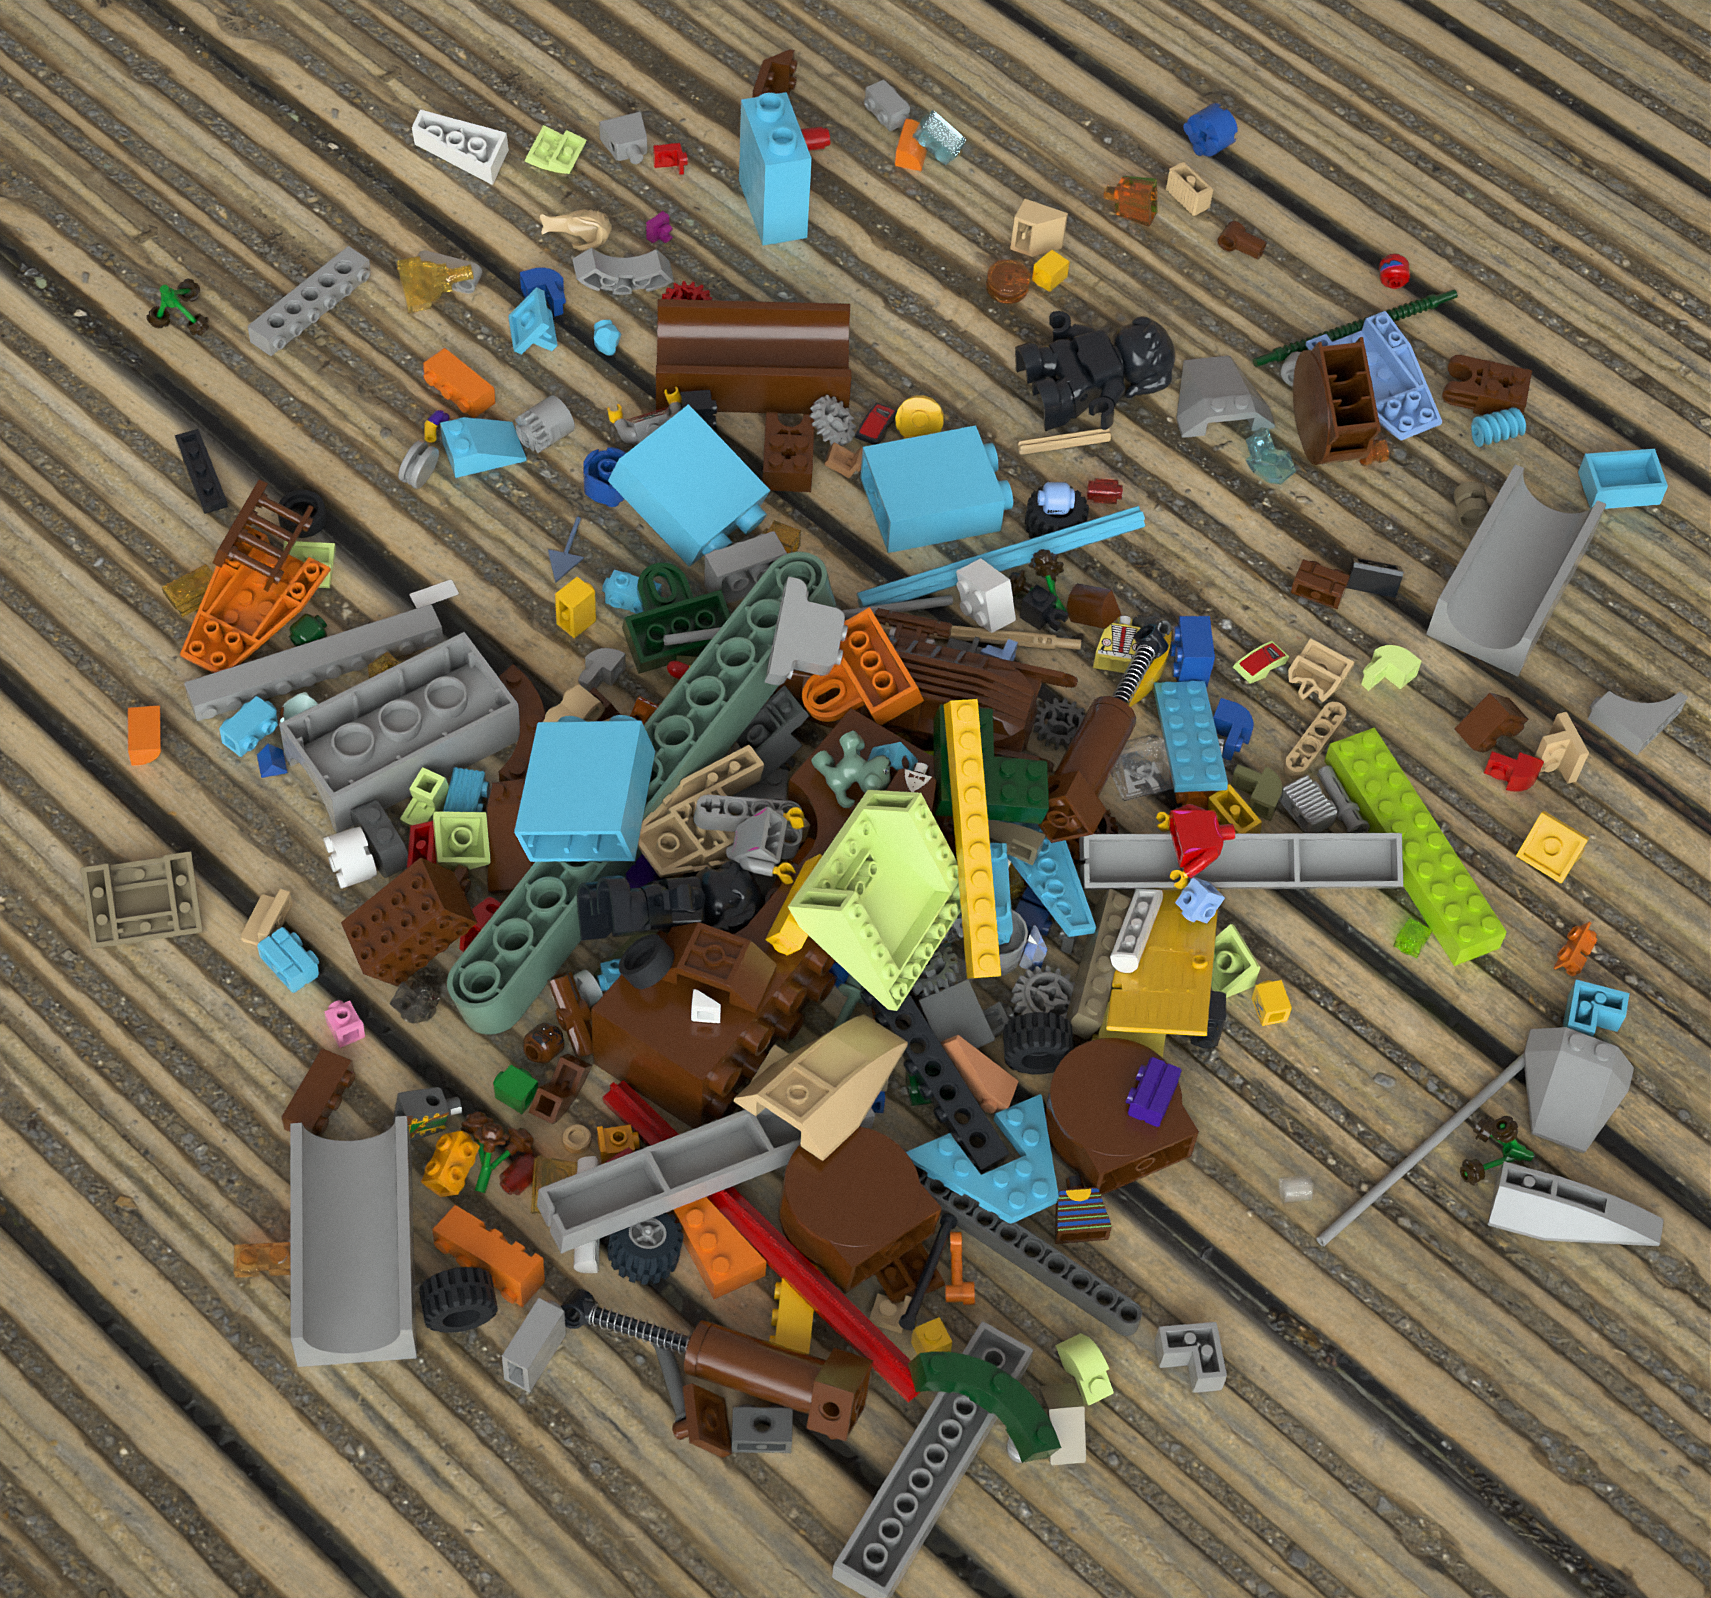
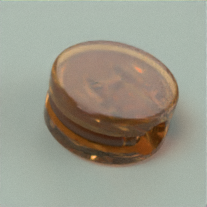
[986,259,1030,304]

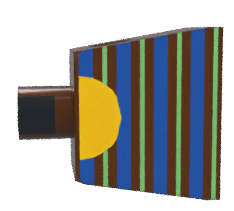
[1055,1176,1112,1244]

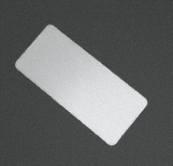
[410,580,459,608]

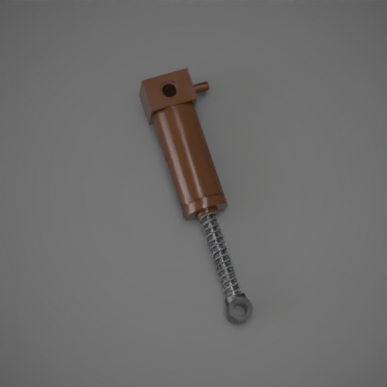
[1038,624,1169,843]
[561,1288,873,1441]

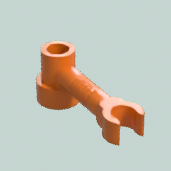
[945,1232,975,1305]

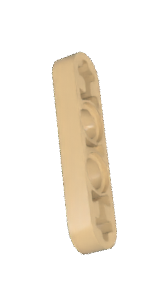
[1283,702,1346,779]

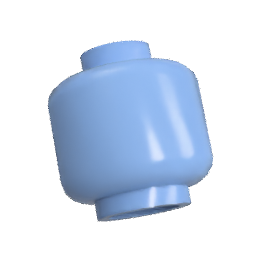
[1037,482,1075,515]

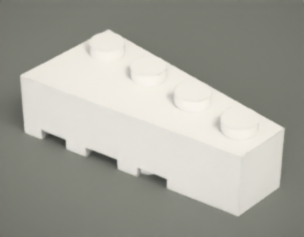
[412,110,509,185]

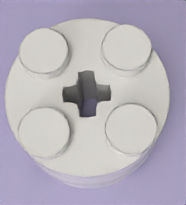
[323,826,377,889]

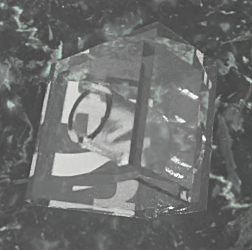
[1111,734,1173,801]

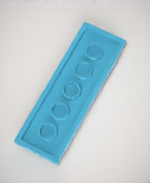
[1153,681,1228,792]

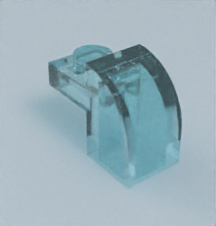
[1246,427,1296,485]

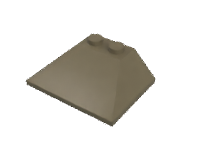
[80,852,203,949]

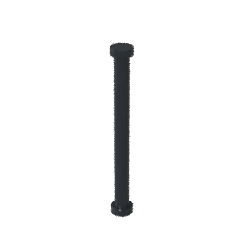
[899,1214,958,1330]

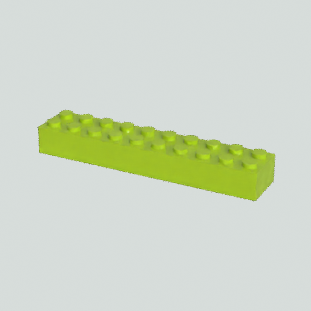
[1324,727,1507,966]

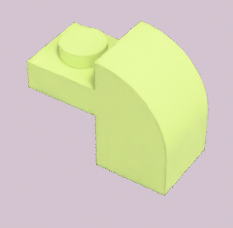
[1361,645,1422,691]
[400,767,449,827]
[1056,1333,1114,1406]

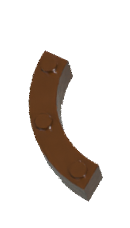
[498,664,545,782]

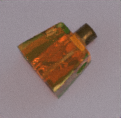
[1104,176,1158,227]

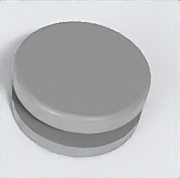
[398,440,439,489]

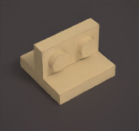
[1535,712,1589,784]

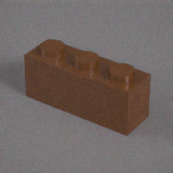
[281,1048,356,1136]

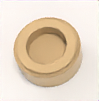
[563,1124,591,1154]

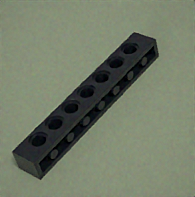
[859,985,1010,1174]

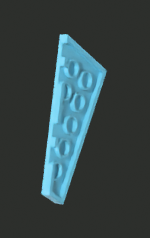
[996,820,1096,937]

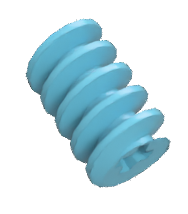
[1471,407,1526,447]

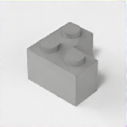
[1155,1322,1227,1393]

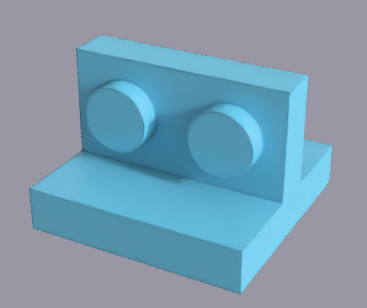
[508,287,558,355]

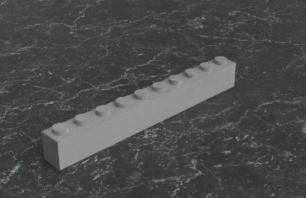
[184,604,443,721]

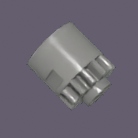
[515,395,575,453]

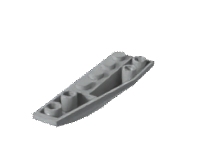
[1487,1162,1664,1246]

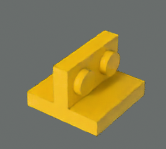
[1516,811,1589,884]

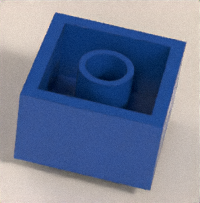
[1169,616,1215,687]

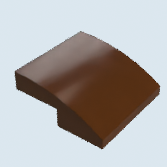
[874,1243,945,1304]

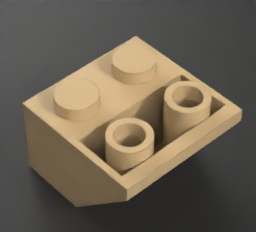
[1010,199,1068,257]

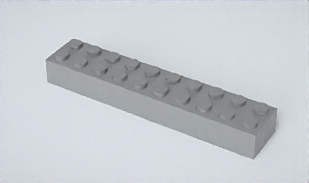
[832,1321,1034,1598]

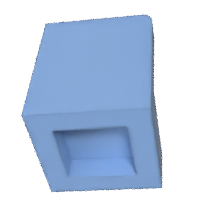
[980,639,1018,661]

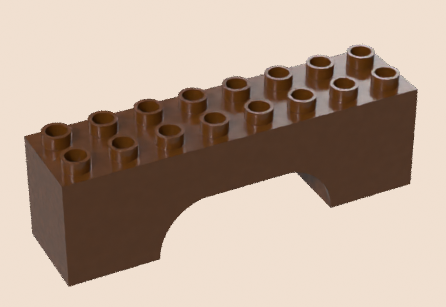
[591,708,955,1129]

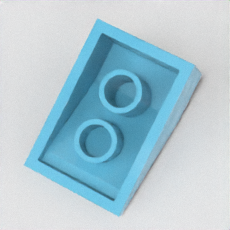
[440,417,527,478]

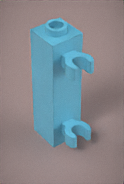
[990,843,1013,945]

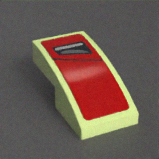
[1233,641,1289,684]

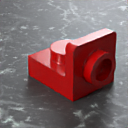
[653,143,688,175]

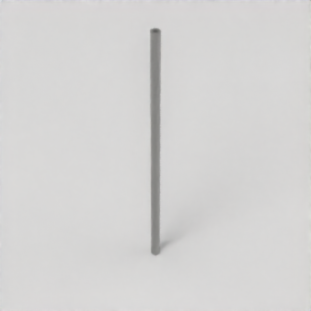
[663,595,953,645]
[1316,1054,1524,1246]

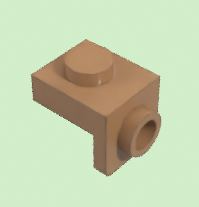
[824,442,863,478]

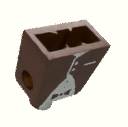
[886,763,936,813]

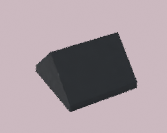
[1347,557,1404,598]

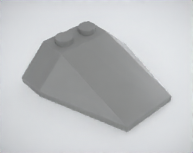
[1176,356,1275,438]
[1523,1027,1634,1154]

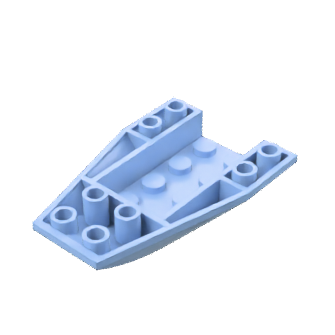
[1305,311,1442,440]

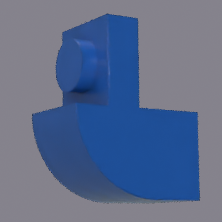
[520,267,566,317]
[1213,698,1254,761]

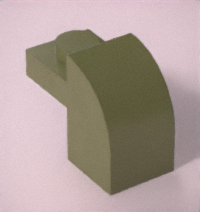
[1230,764,1282,821]

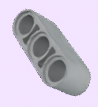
[410,250,483,294]

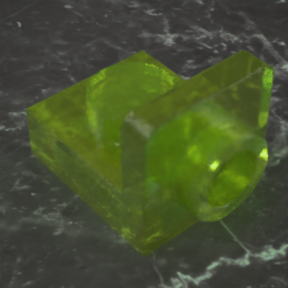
[1393,918,1433,958]

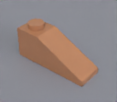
[940,1035,1019,1114]

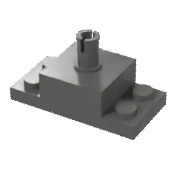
[723,685,810,781]

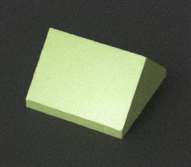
[1211,924,1260,998]

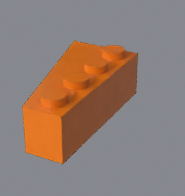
[667,1197,766,1299]
[432,1205,545,1308]

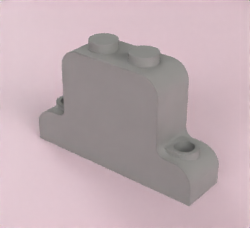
[765,576,848,685]

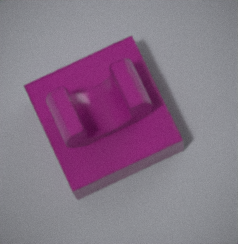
[646,211,673,243]

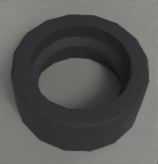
[278,490,326,538]
[619,934,674,989]

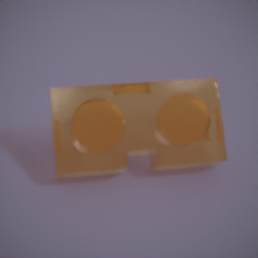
[234,1242,291,1278]

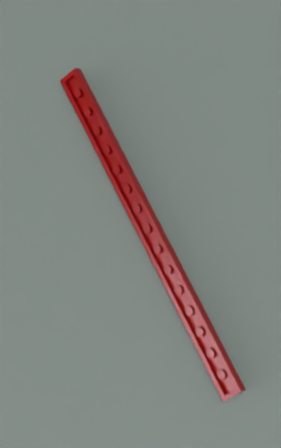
[602,1080,920,1403]

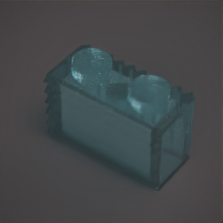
[913,110,966,165]

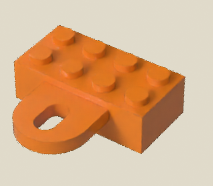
[802,607,924,726]

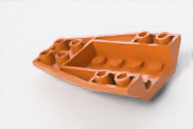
[180,525,331,673]

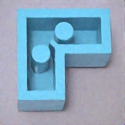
[1563,980,1630,1037]

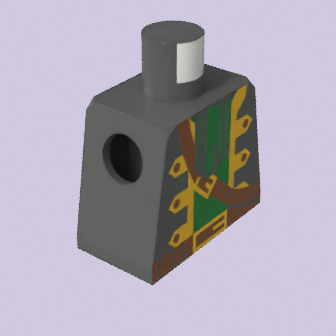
[393,1087,462,1141]

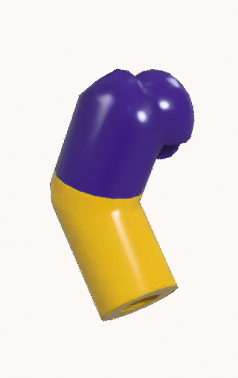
[424,410,450,443]

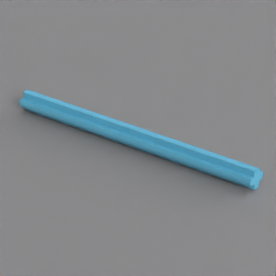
[857,506,1145,608]

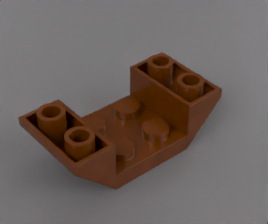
[752,49,798,98]
[662,922,777,1013]

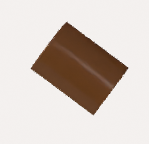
[1067,583,1122,629]

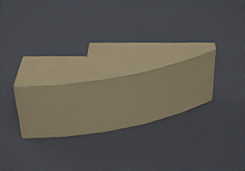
[988,820,1046,866]

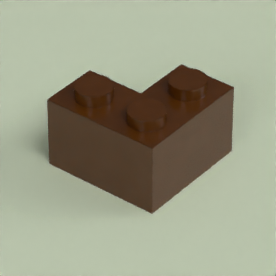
[1454,693,1529,753]

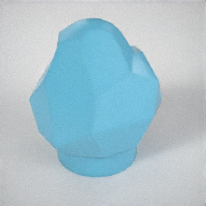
[594,320,622,356]

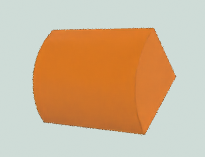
[895,118,931,171]
[128,706,161,766]

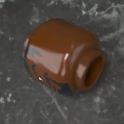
[523,1022,564,1064]

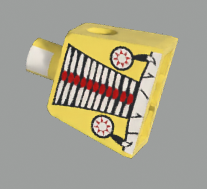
[1093,616,1141,673]

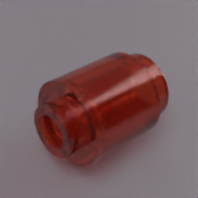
[1087,478,1123,504]
[499,1153,542,1196]

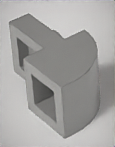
[578,648,626,692]

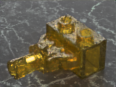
[396,256,474,314]

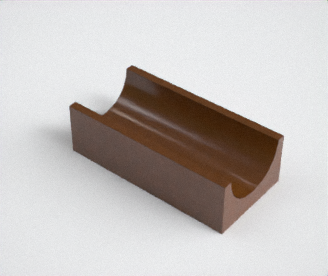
[656,299,851,414]

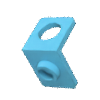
[868,742,918,772]

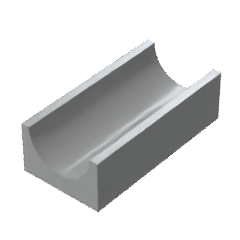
[1426,464,1606,677]
[279,632,520,833]
[290,1116,417,1367]

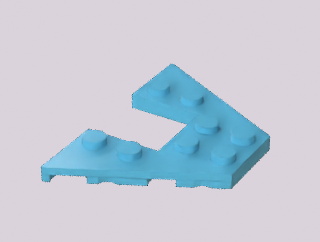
[906,1094,1059,1224]

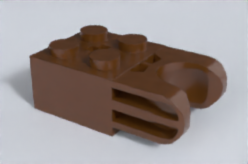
[1442,355,1532,415]
[763,411,815,492]

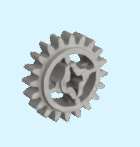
[1011,966,1075,1019]

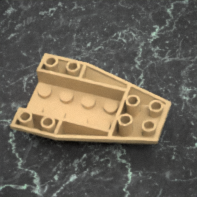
[734,1014,908,1161]

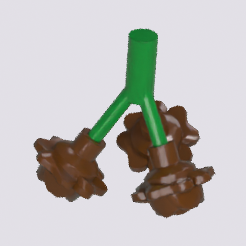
[461,1112,534,1193]

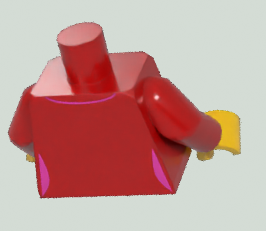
[1156,804,1235,889]

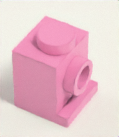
[324,1000,365,1048]

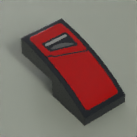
[855,402,898,445]

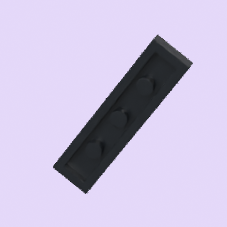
[174,429,228,514]

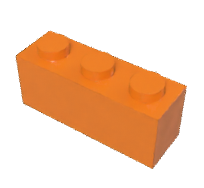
[423,348,495,418]

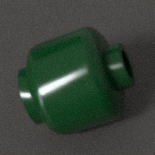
[288,614,327,647]

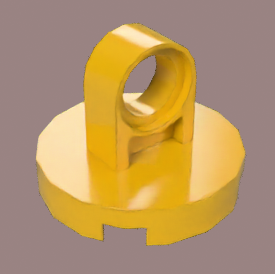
[895,395,944,439]

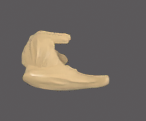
[539,209,612,250]

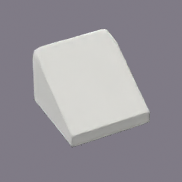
[691,989,721,1023]

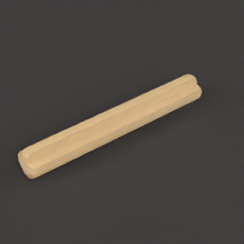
[1017,428,1111,455]

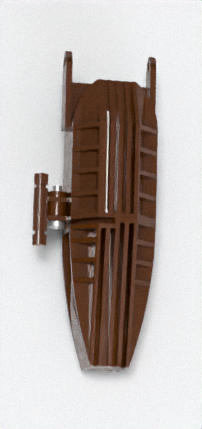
[768,608,1078,772]

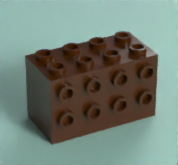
[341,858,477,987]

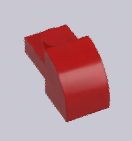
[1484,751,1544,792]

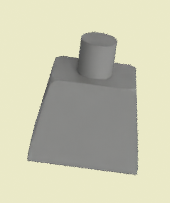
[599,112,647,164]

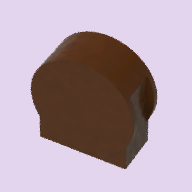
[1045,1038,1199,1195]
[778,1126,942,1294]

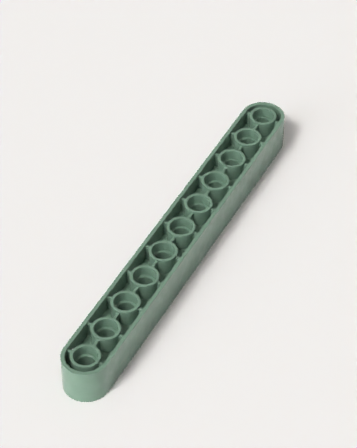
[447,552,836,1035]

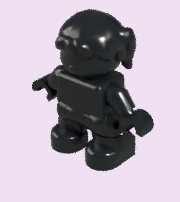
[1015,311,1176,431]
[577,861,763,941]

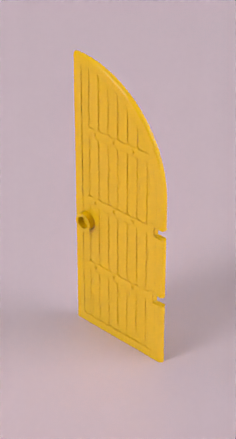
[1106,889,1220,1036]

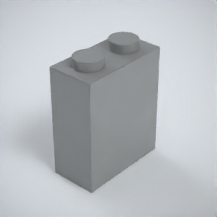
[502,1298,566,1393]

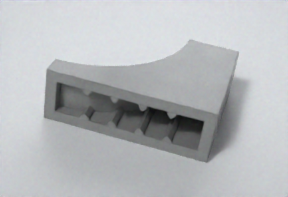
[1588,691,1688,755]

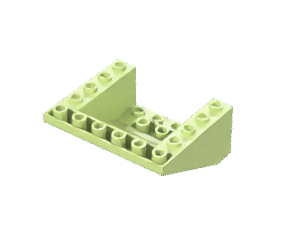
[788,790,961,1011]

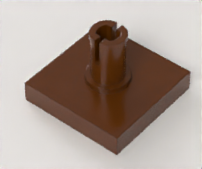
[672,1383,732,1458]

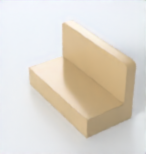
[240,889,293,945]

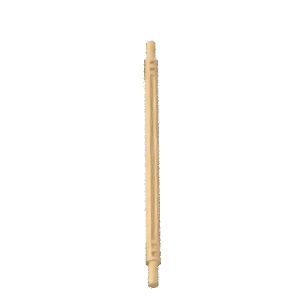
[844,620,1081,650]

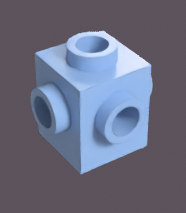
[1175,877,1225,923]

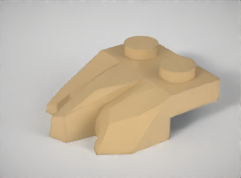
[1288,638,1355,703]

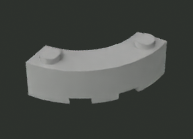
[573,247,674,295]

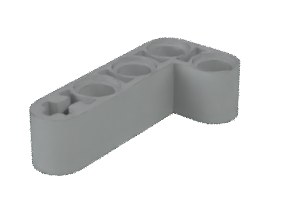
[693,795,802,859]

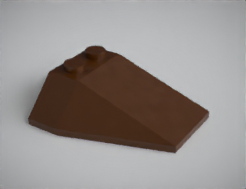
[484,779,535,893]

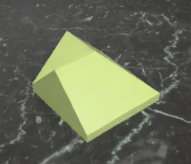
[433,811,491,871]

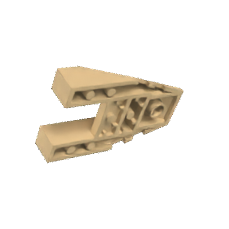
[638,745,810,878]

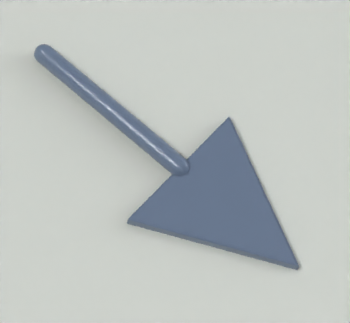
[548,517,584,583]

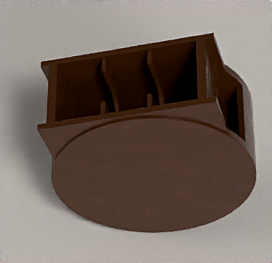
[1293,337,1381,465]

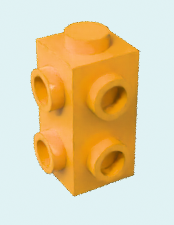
[421,1131,480,1197]

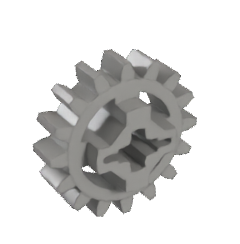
[810,395,856,446]

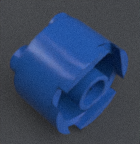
[1183,103,1238,156]
[583,447,626,507]

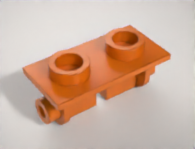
[1554,921,1597,976]

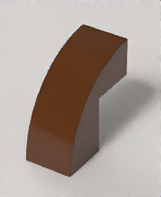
[528,1053,592,1124]

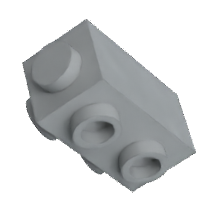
[864,80,910,131]

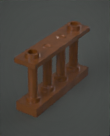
[213,479,314,592]

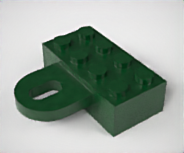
[622,562,731,674]

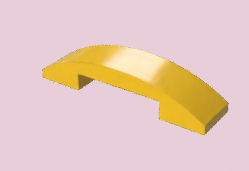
[1127,632,1172,707]

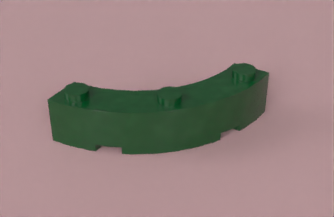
[908,1351,1062,1463]

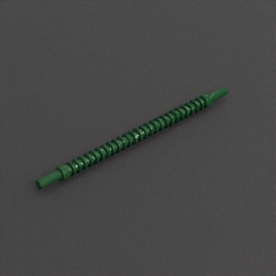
[1253,289,1458,367]

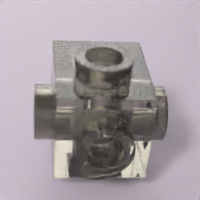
[390,979,441,1024]

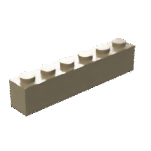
[1066,889,1132,1040]

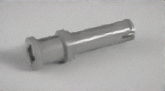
[1317,766,1370,833]

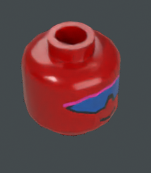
[1379,254,1410,289]

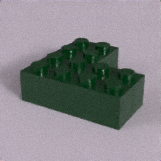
[933,704,1049,824]

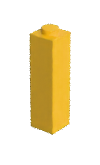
[765,854,822,956]

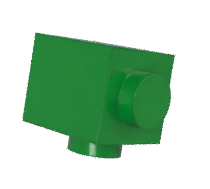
[493,1064,538,1114]

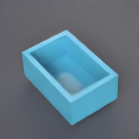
[1578,449,1668,509]

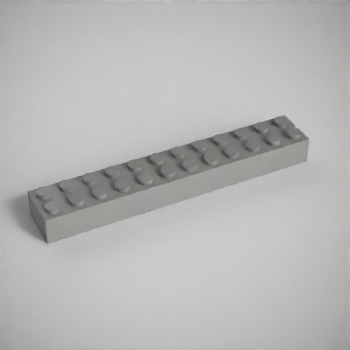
[1079,833,1403,890]
[537,1108,875,1253]

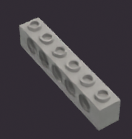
[248,246,371,356]

